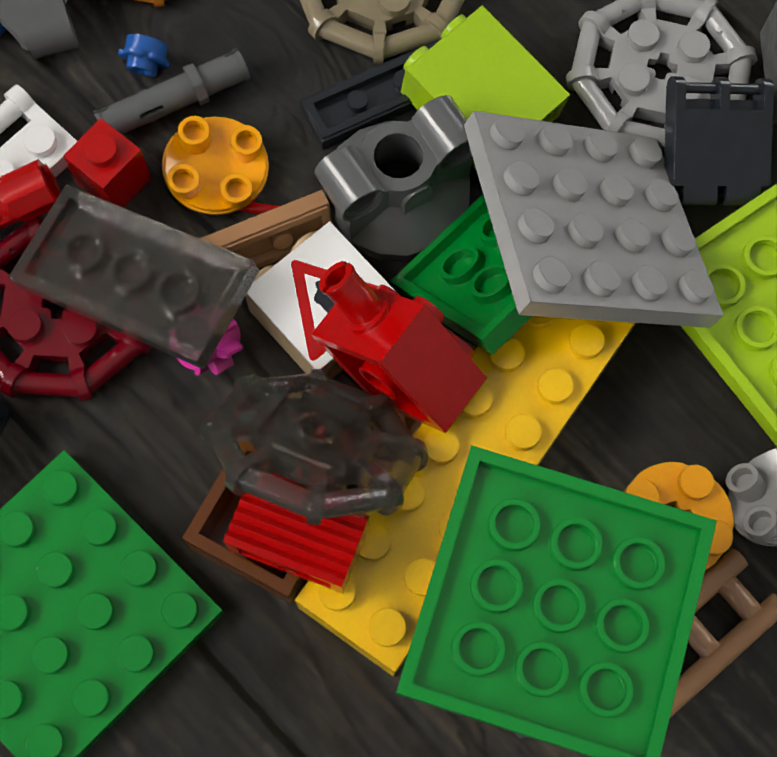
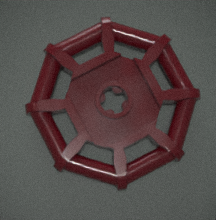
[0,216,161,402]

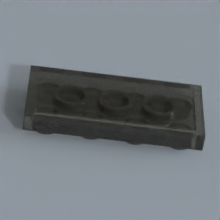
[8,184,259,370]

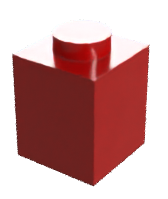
[63,118,152,215]

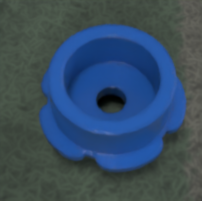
[118,34,169,77]

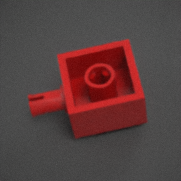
[311,261,487,434]

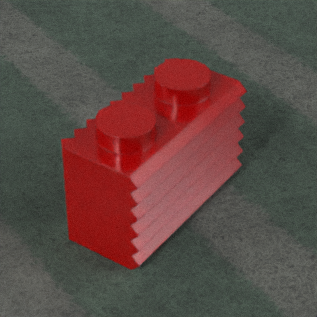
[223,469,370,594]

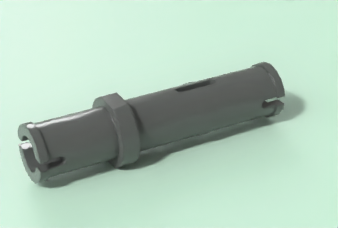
[93,48,251,135]

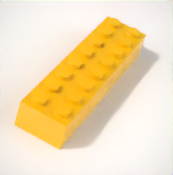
[295,316,636,677]

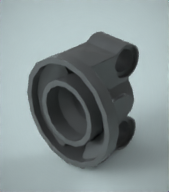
[314,95,473,262]

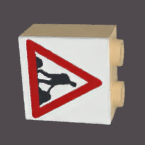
[244,221,395,388]

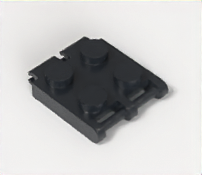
[664,76,774,206]

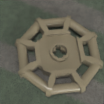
[300,0,465,64]

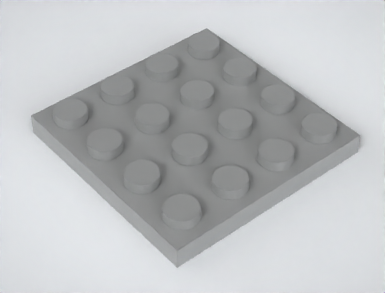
[464,111,724,328]

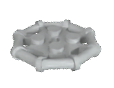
[566,0,757,151]

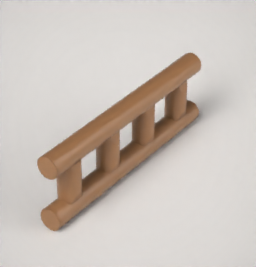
[670,549,777,718]

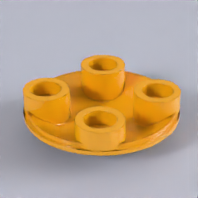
[162,116,269,215]

